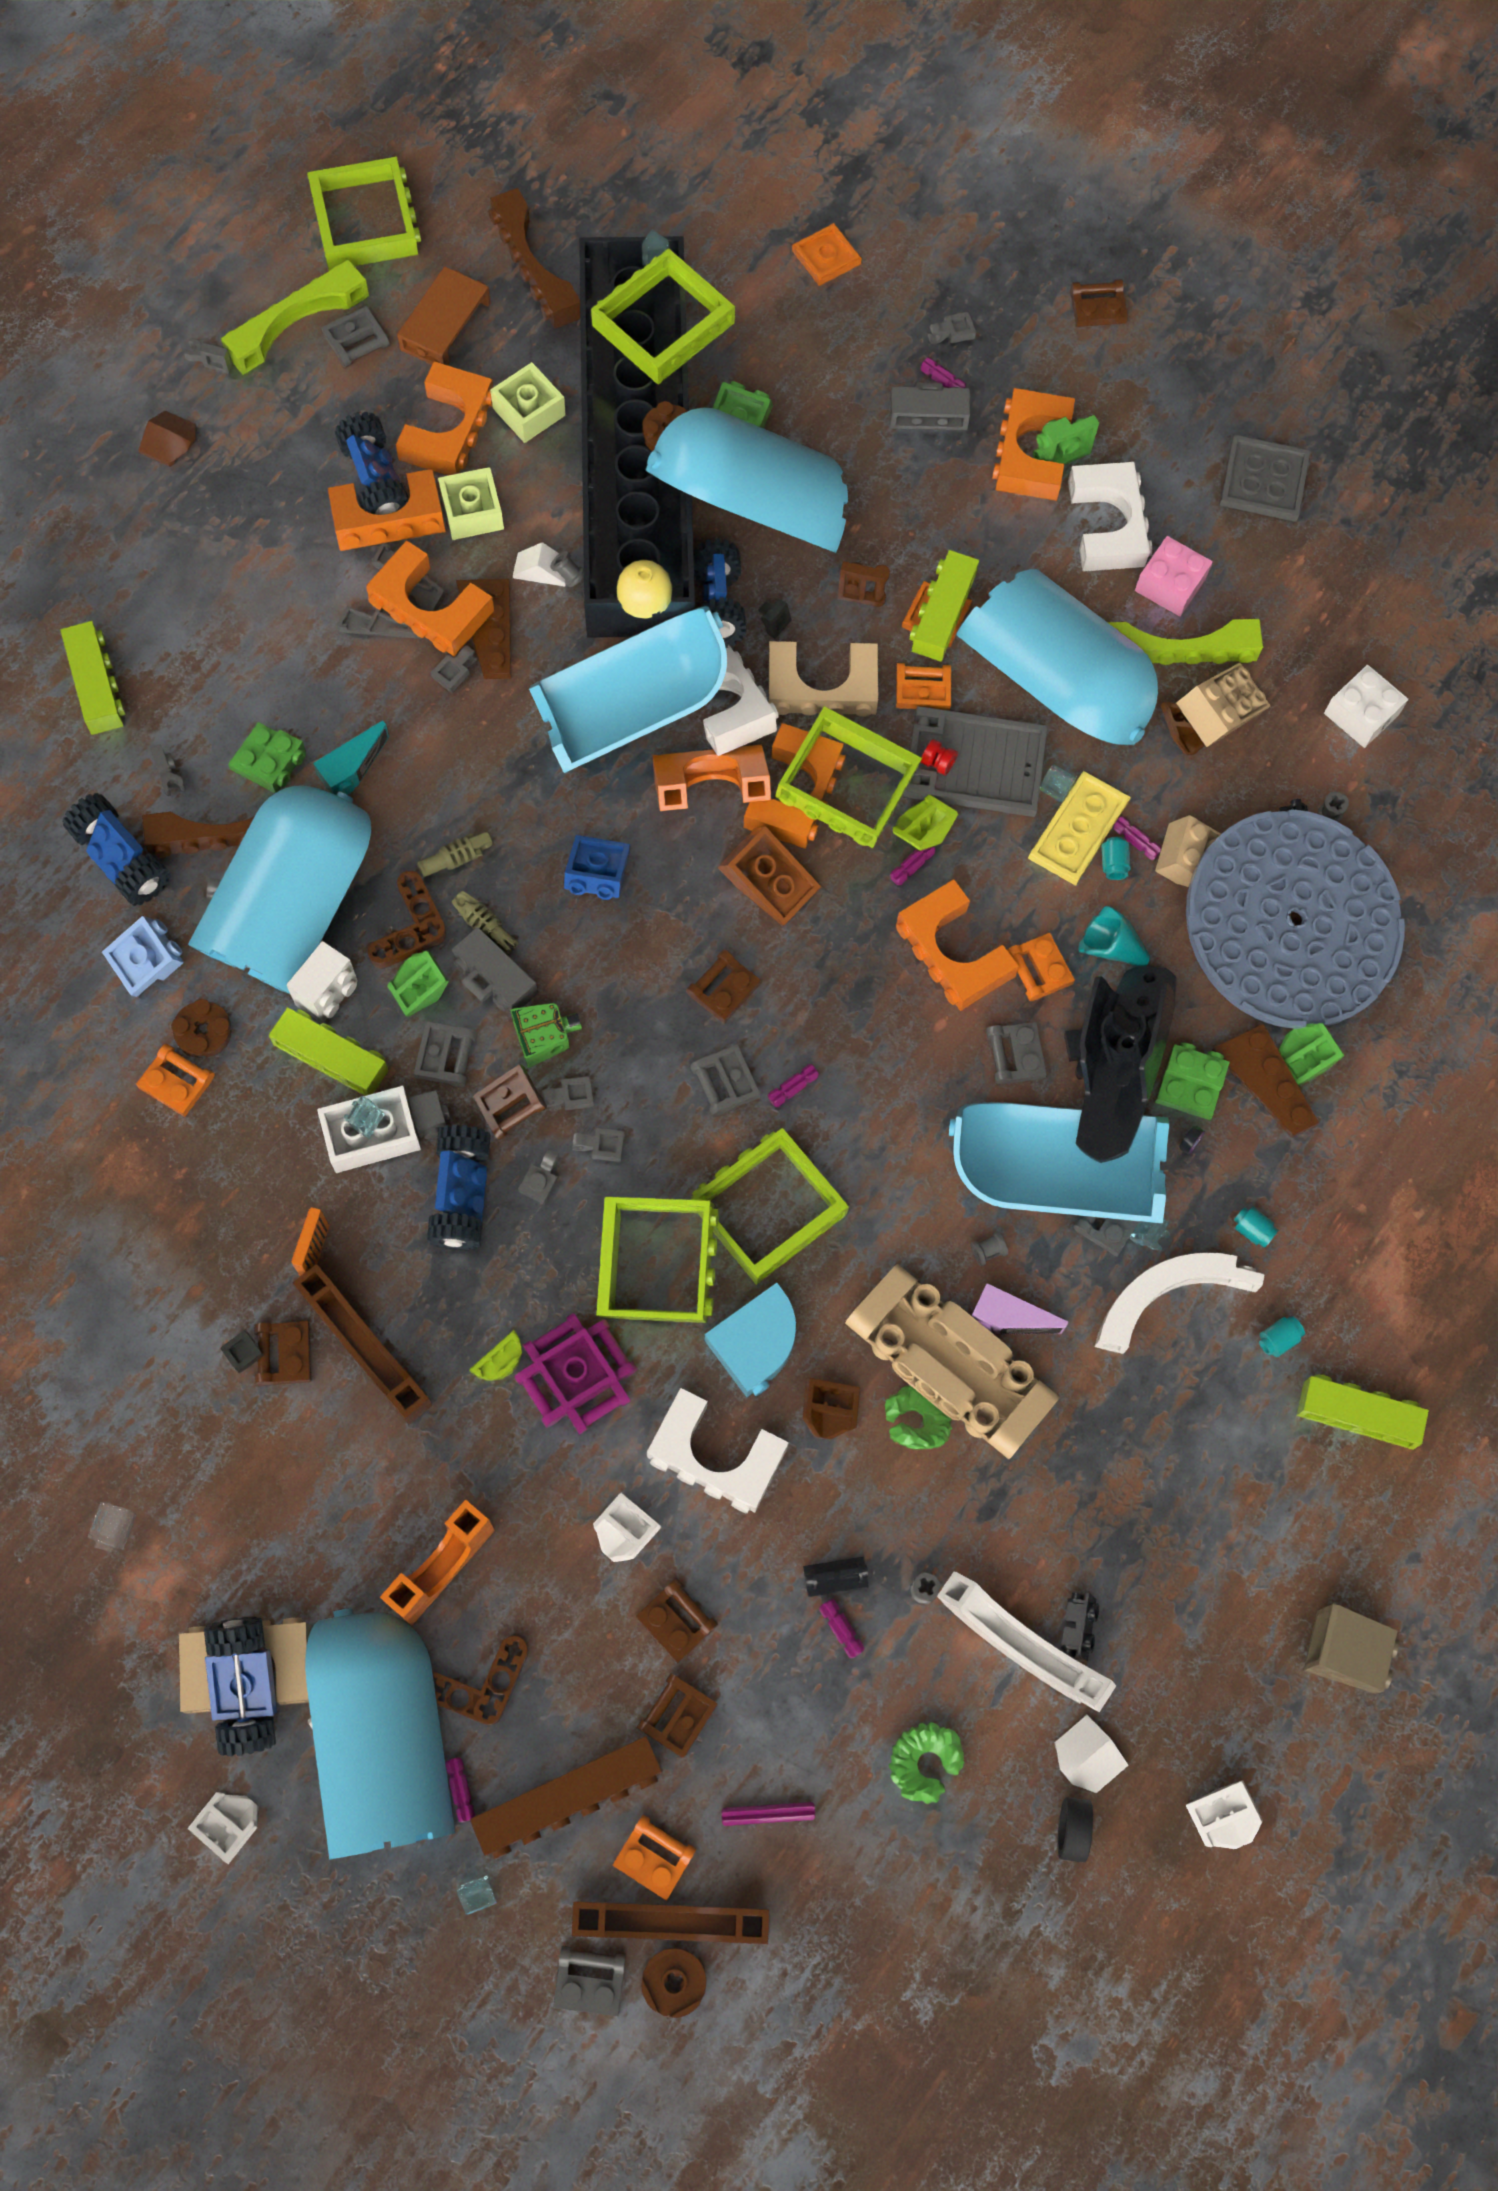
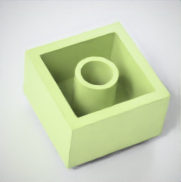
[490,362,566,443]
[438,467,504,540]

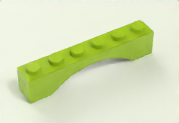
[221,260,369,375]
[1107,619,1263,665]

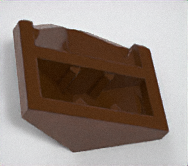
[138,411,197,467]
[1161,702,1205,755]
[802,1377,860,1440]

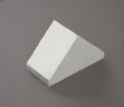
[513,542,566,587]

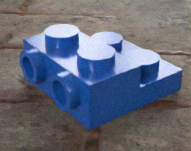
[564,835,630,900]

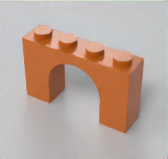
[396,362,493,476]
[992,388,1075,501]
[328,469,446,551]
[366,540,494,656]
[744,723,846,849]
[653,745,771,811]
[896,879,1019,1011]
[380,1499,495,1626]

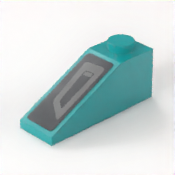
[313,720,389,795]

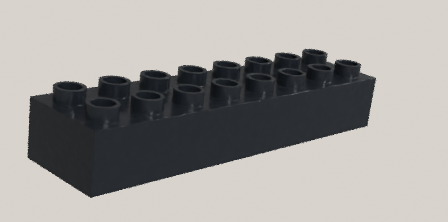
[579,236,695,638]

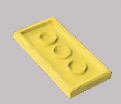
[1028,771,1131,886]

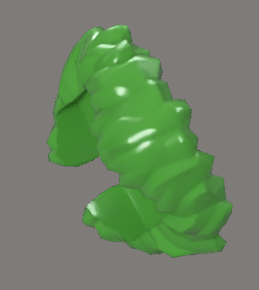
[885,1385,952,1449]
[888,1722,964,1804]

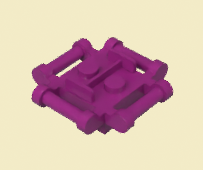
[514,1313,638,1435]

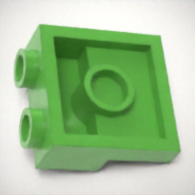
[713,381,773,428]
[1033,415,1099,465]
[228,722,306,794]
[1155,1042,1230,1120]

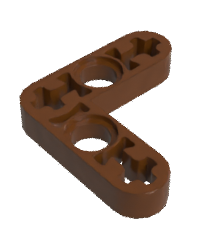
[368,871,447,969]
[432,1636,528,1726]

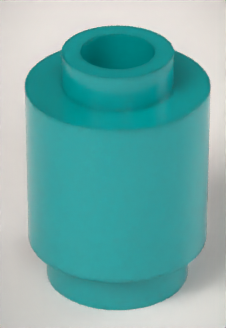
[1101,837,1131,880]
[1234,1206,1279,1248]
[1259,1316,1305,1357]

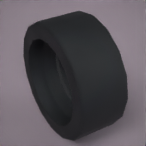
[1057,1797,1093,1863]

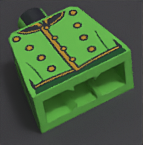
[510,1003,582,1068]

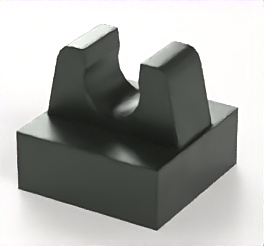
[758,599,792,639]
[220,1330,264,1373]

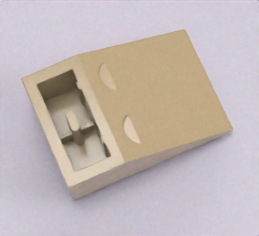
[1176,663,1270,747]
[1155,815,1221,887]

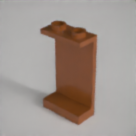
[397,266,491,365]

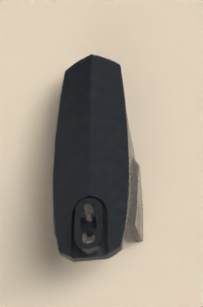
[1075,965,1177,1163]

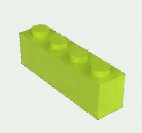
[909,550,979,662]
[60,621,126,735]
[269,1007,389,1096]
[1296,1374,1429,1450]

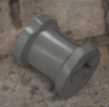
[550,551,584,587]
[1317,791,1349,822]
[970,1232,1008,1267]
[910,1573,941,1604]

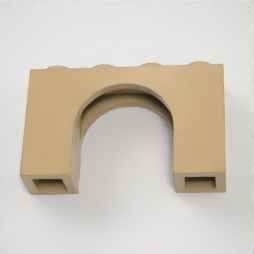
[768,641,878,717]
[179,1618,311,1714]

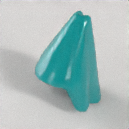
[1078,906,1150,966]

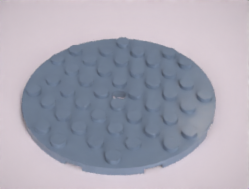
[1186,810,1405,1029]

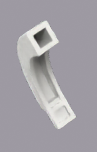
[1095,1253,1264,1354]
[937,1571,1116,1712]

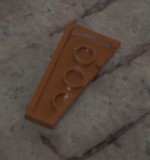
[456,579,511,679]
[1212,1024,1319,1138]

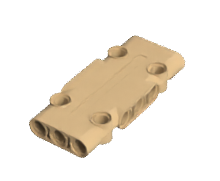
[845,1264,1060,1459]

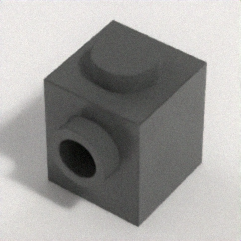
[408,1090,451,1139]

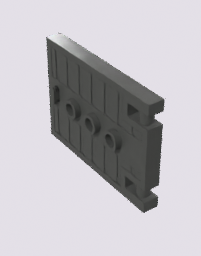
[903,706,1048,817]

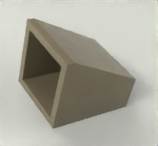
[1303,1604,1399,1694]

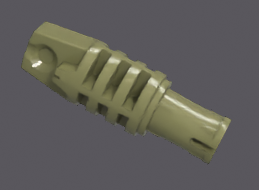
[417,832,493,878]
[451,890,519,955]

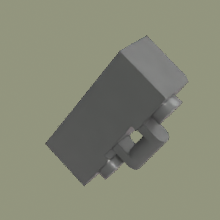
[890,383,970,430]
[452,927,538,1012]

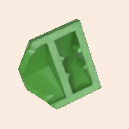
[387,951,449,1017]
[1278,1023,1345,1086]

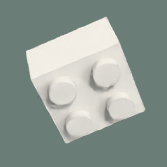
[1324,664,1409,748]
[287,941,358,1023]

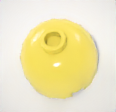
[617,560,672,618]

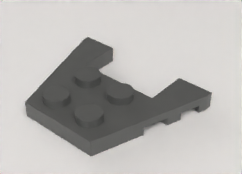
[336,543,445,639]

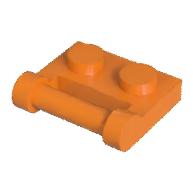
[896,663,951,711]
[1007,933,1075,1001]
[136,1043,215,1117]
[612,1814,697,1901]

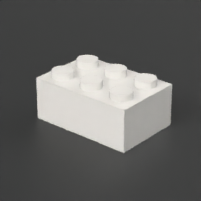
[317,1086,421,1173]

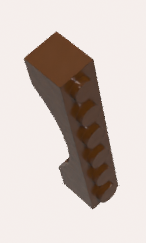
[488,187,580,329]
[142,811,255,858]
[293,1264,433,1425]
[571,1901,769,1944]

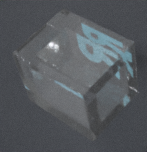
[87,1501,137,1553]

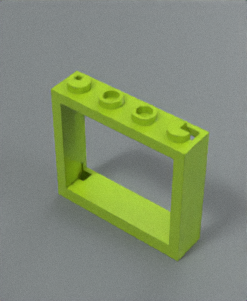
[307,157,421,271]
[591,248,735,384]
[775,706,922,848]
[691,1128,849,1285]
[596,1197,719,1323]

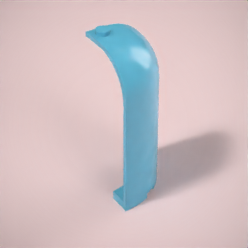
[646,408,848,553]
[956,569,1158,745]
[529,606,727,773]
[188,786,371,995]
[949,1102,1169,1223]
[305,1608,455,1860]

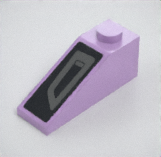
[972,1284,1068,1334]

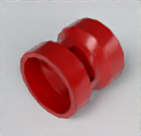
[921,739,958,776]

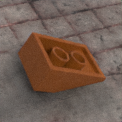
[718,826,821,926]

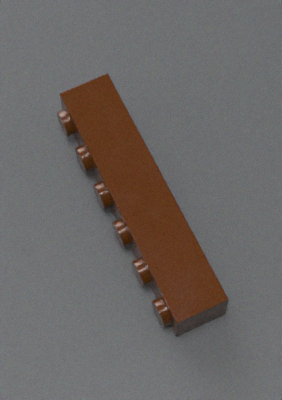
[470,1736,662,1860]

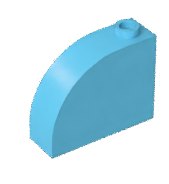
[704,1283,796,1397]

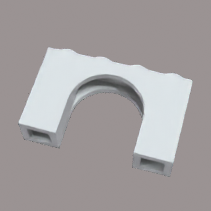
[1068,462,1153,571]
[703,644,779,756]
[647,1388,789,1513]

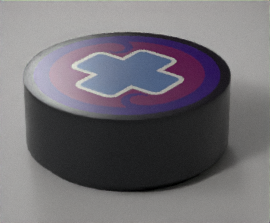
[1180,1126,1205,1155]

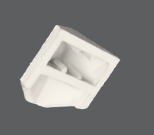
[593,1493,661,1562]
[1054,1715,1128,1793]
[1186,1780,1263,1849]
[187,1792,259,1864]

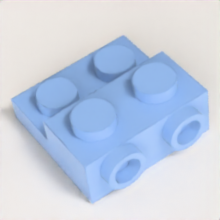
[102,916,184,997]

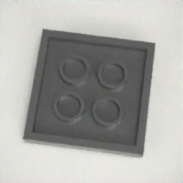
[1219,435,1310,522]

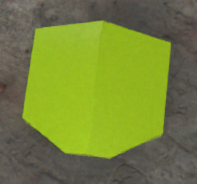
[893,795,958,851]

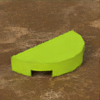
[469,1330,522,1381]

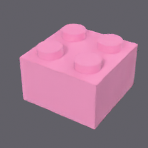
[1135,536,1213,617]

